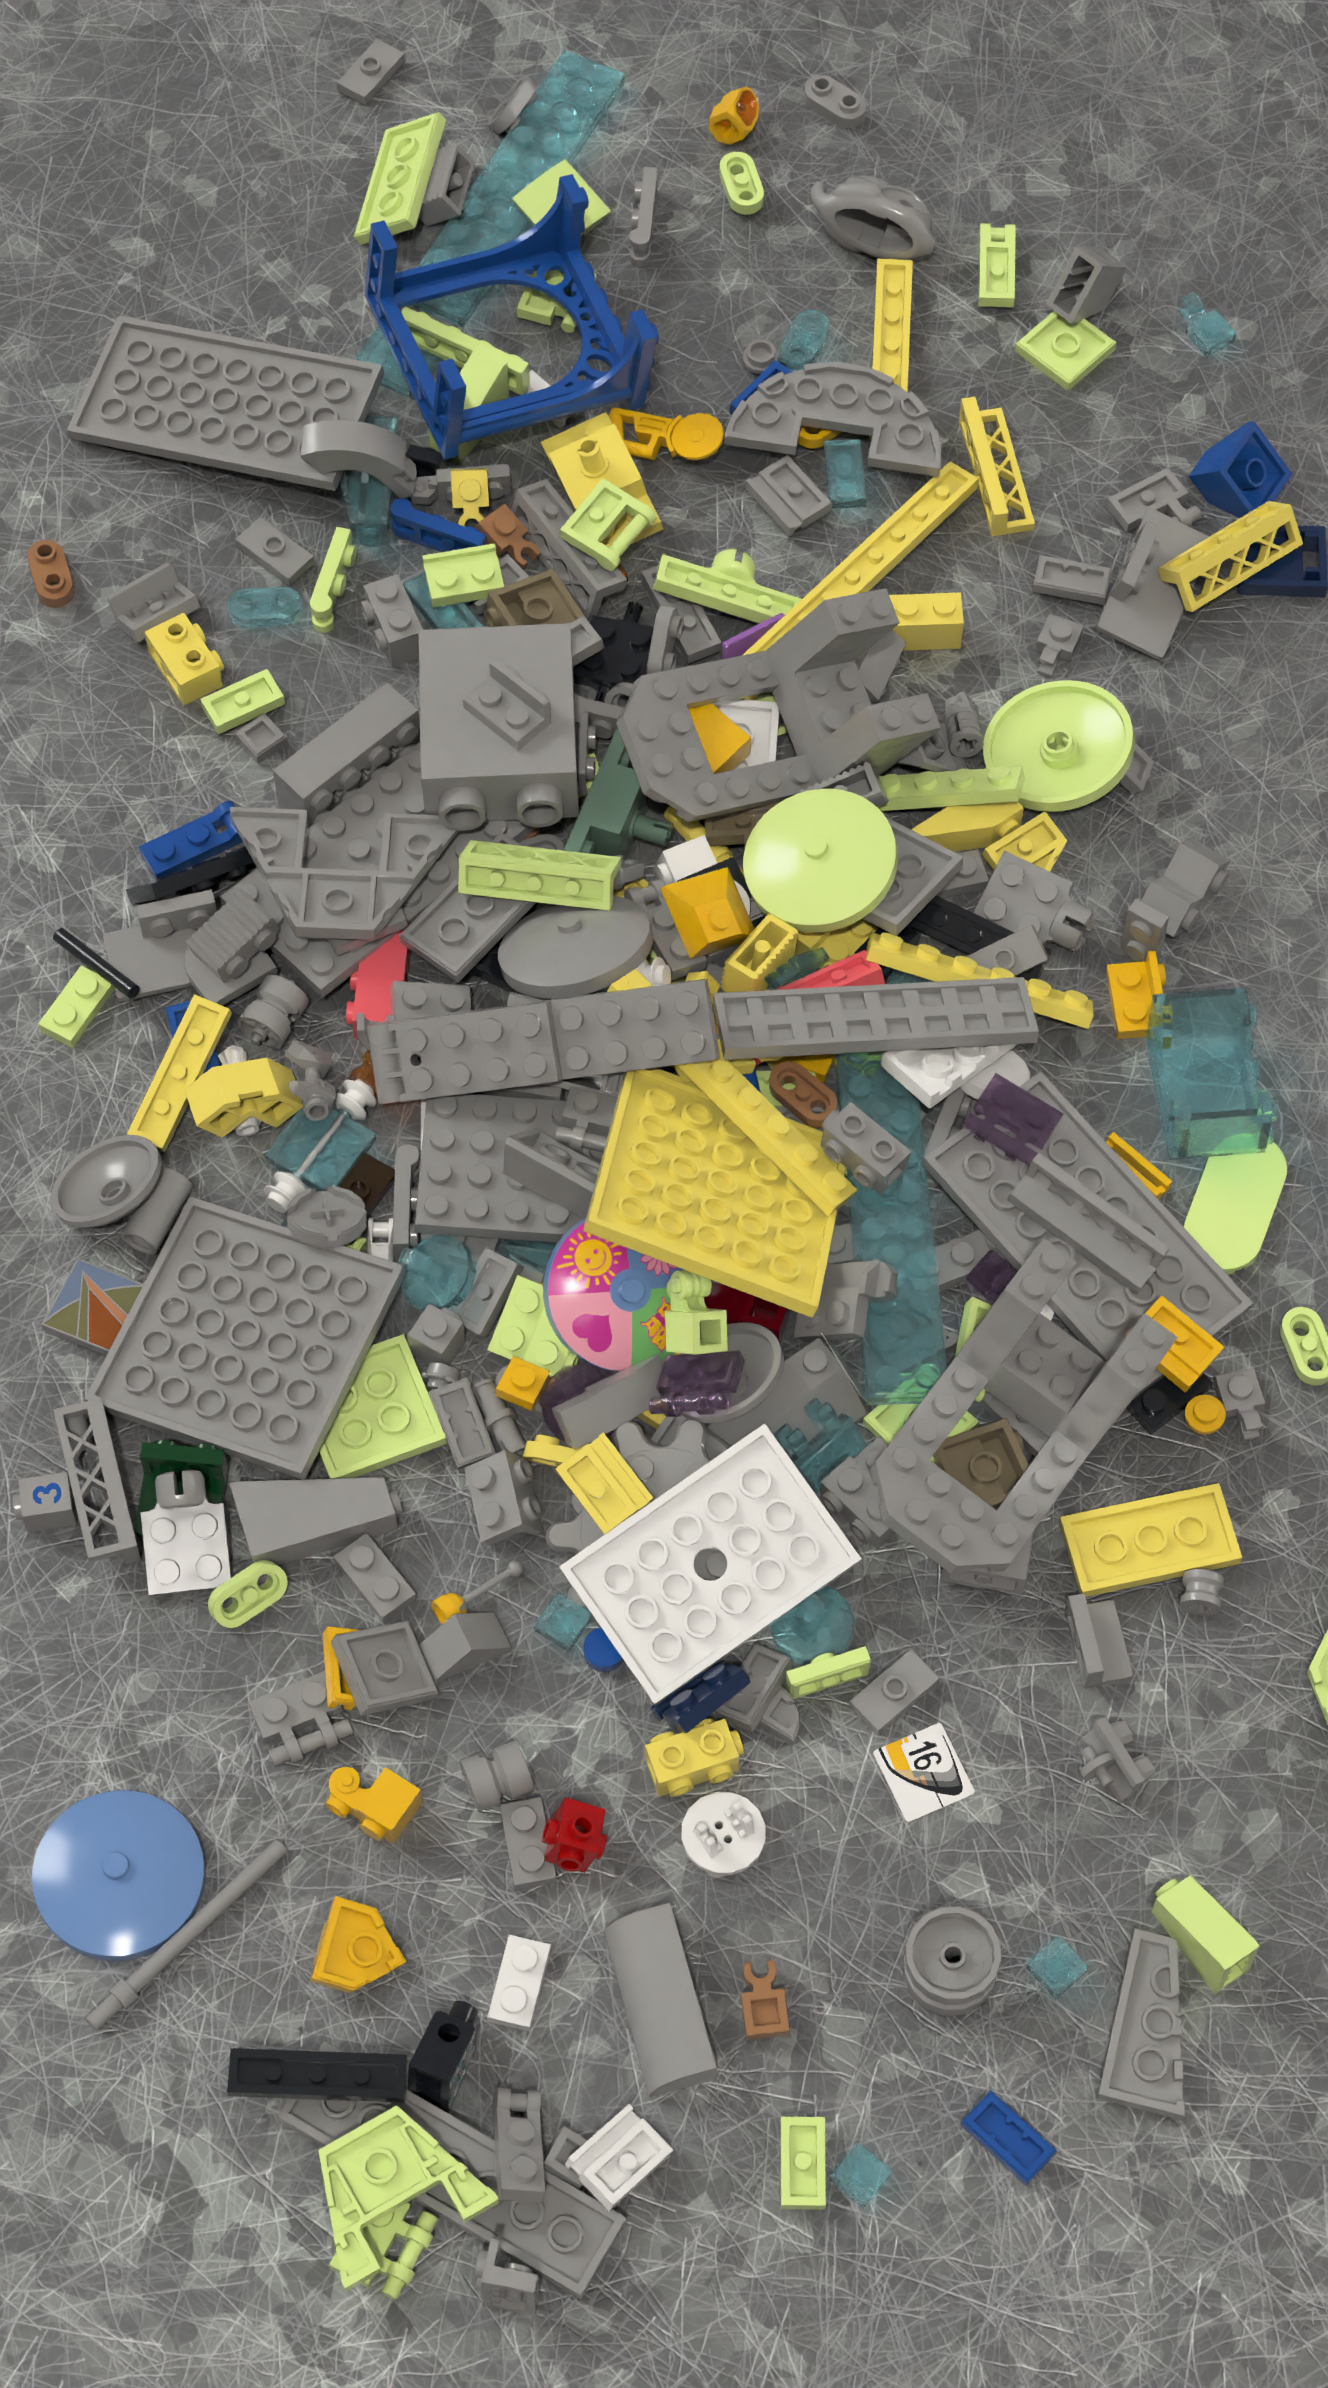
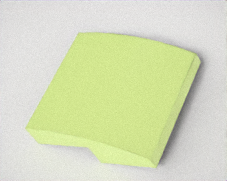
[512,159,611,236]

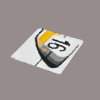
[873,1723,975,1822]

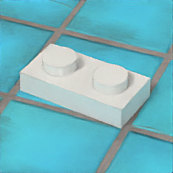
[487,1935,551,2032]

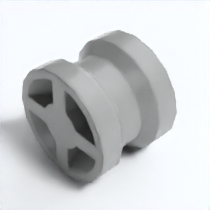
[1179,1569,1224,1616]

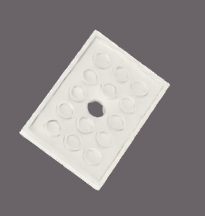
[559,1423,862,1706]

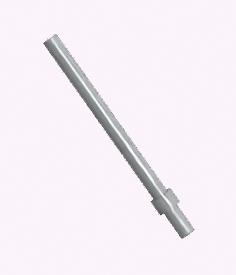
[85,1839,287,2031]

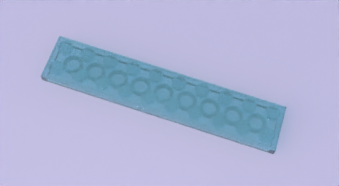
[410,49,625,327]
[834,1051,947,1405]

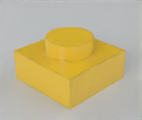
[496,1356,550,1411]

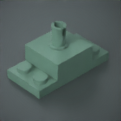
[563,729,673,859]

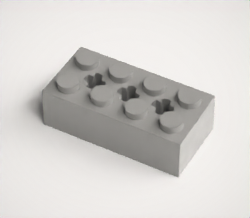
[273,682,420,829]

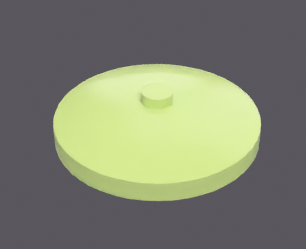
[983,680,1135,812]
[743,789,898,933]

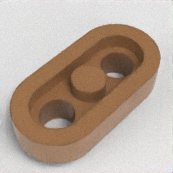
[27,540,74,608]
[769,1062,838,1128]

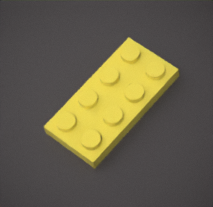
[1059,1483,1242,1597]

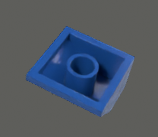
[1189,420,1292,518]

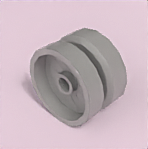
[903,1906,1001,2016]

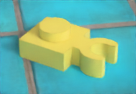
[451,468,489,527]

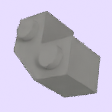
[1141,838,1231,937]

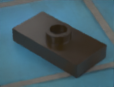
[339,1152,395,1219]

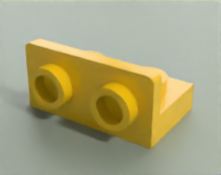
[1106,951,1172,1039]

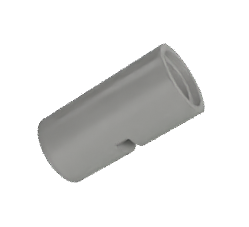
[121,1167,193,1255]

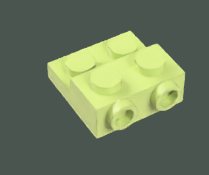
[487,1275,579,1380]

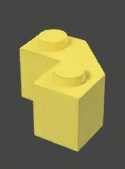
[184,1057,303,1138]

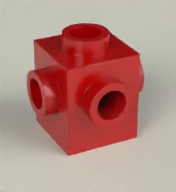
[542,1797,607,1873]

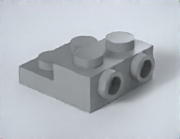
[820,1436,896,1550]

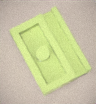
[422,543,504,608]

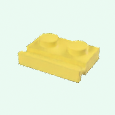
[555,1432,654,1535]

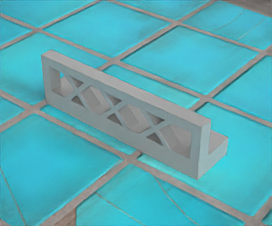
[511,479,627,620]
[1007,1152,1170,1295]
[53,1398,141,1564]

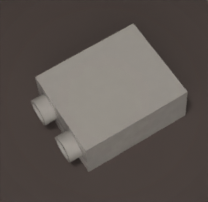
[418,623,579,831]

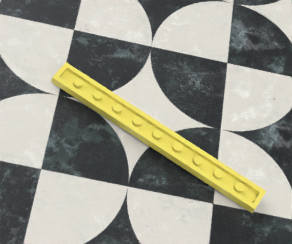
[742,461,979,700]

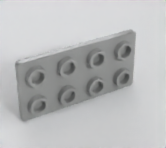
[1096,508,1209,660]
[103,889,266,1002]

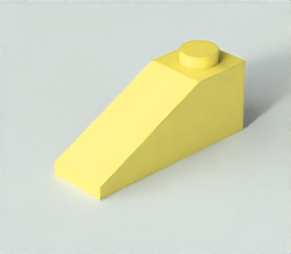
[911,801,1024,852]

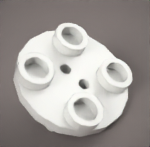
[681,1792,766,1878]

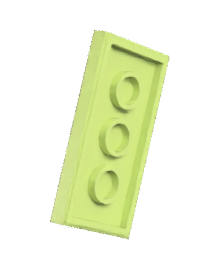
[354,112,446,245]

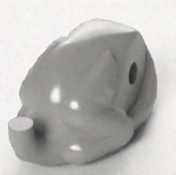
[811,175,936,260]

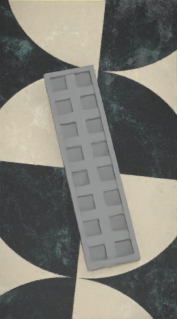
[713,977,1039,1060]

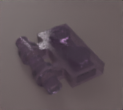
[962,1073,1064,1167]
[649,1350,745,1417]

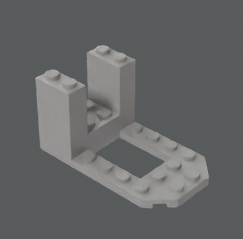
[616,588,941,822]
[870,1238,1178,1573]

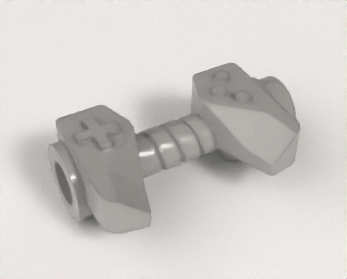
[285,1040,336,1121]

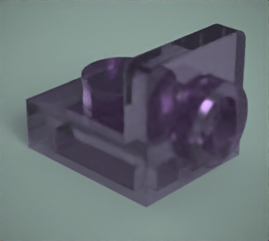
[966,1250,1019,1304]

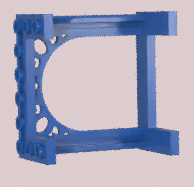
[364,174,659,460]

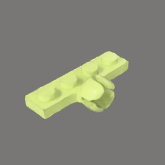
[653,548,802,624]

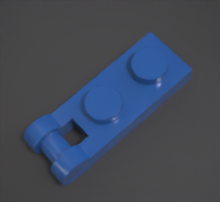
[390,498,487,552]
[139,801,243,882]

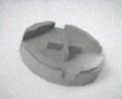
[287,1186,367,1247]

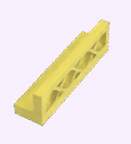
[959,396,1035,537]
[1157,501,1303,612]

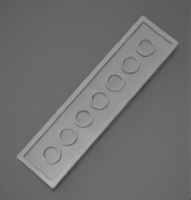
[277,2041,627,2299]

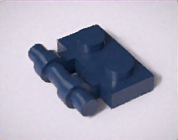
[650,1661,751,1734]

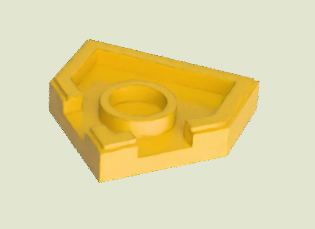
[310,1896,406,1994]

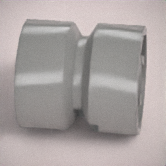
[459,1740,534,1812]

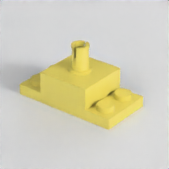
[541,412,664,547]

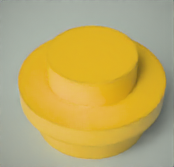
[1184,1395,1226,1435]

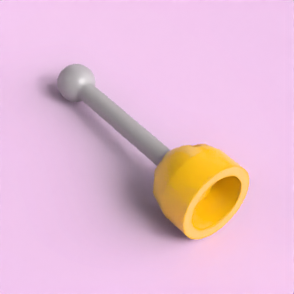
[431,1560,524,1624]

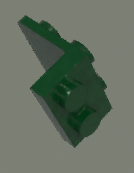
[135,1440,228,1538]

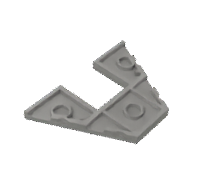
[230,807,459,940]

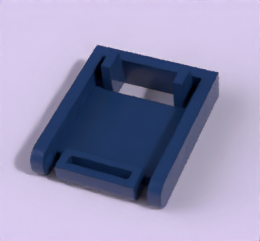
[1238,525,1328,597]

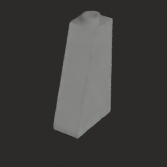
[230,1477,402,1565]

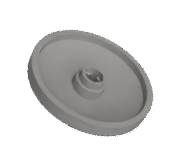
[498,895,653,999]

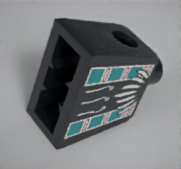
[408,2001,478,2114]

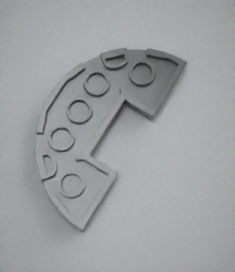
[724,362,941,477]

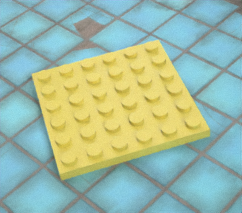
[583,1068,846,1318]

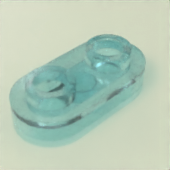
[779,310,830,372]
[227,587,302,628]

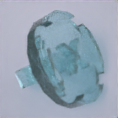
[398,1235,476,1311]
[771,1586,854,1665]

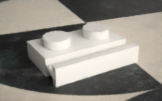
[565,2104,673,2211]

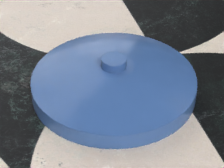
[32,1790,206,1961]

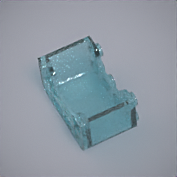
[1147,988,1278,1160]

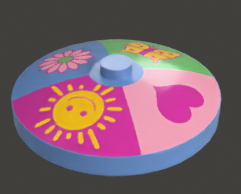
[543,1217,684,1371]

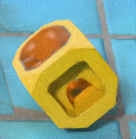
[708,86,759,145]

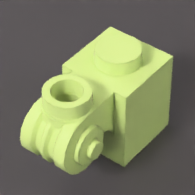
[665,1270,728,1355]

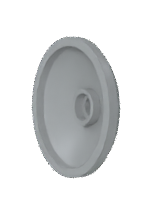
[51,1135,162,1228]
[667,1323,784,1423]

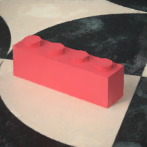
[346,924,411,1039]

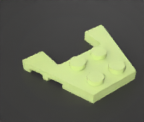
[318,2105,499,2292]

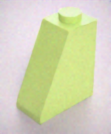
[429,345,509,464]
[1151,1875,1260,1995]

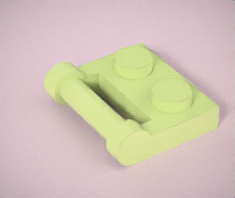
[560,478,657,571]

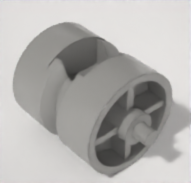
[238,975,309,1049]

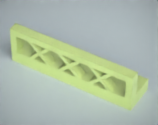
[458,840,621,911]

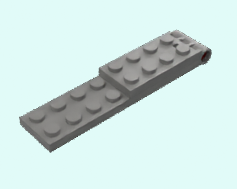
[366,978,720,1104]

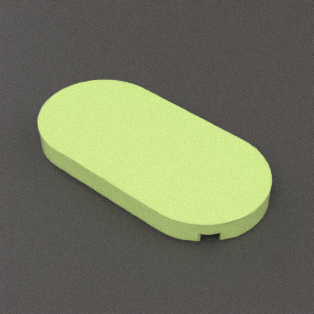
[1184,1132,1287,1275]

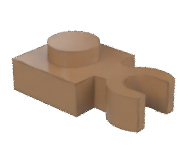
[476,504,541,570]
[741,1960,790,2040]

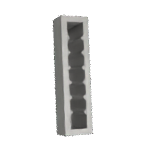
[604,1903,717,2097]

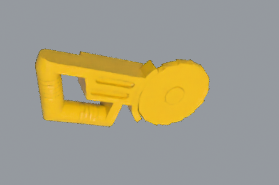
[608,407,725,461]

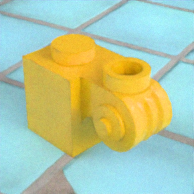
[325,1767,423,1844]

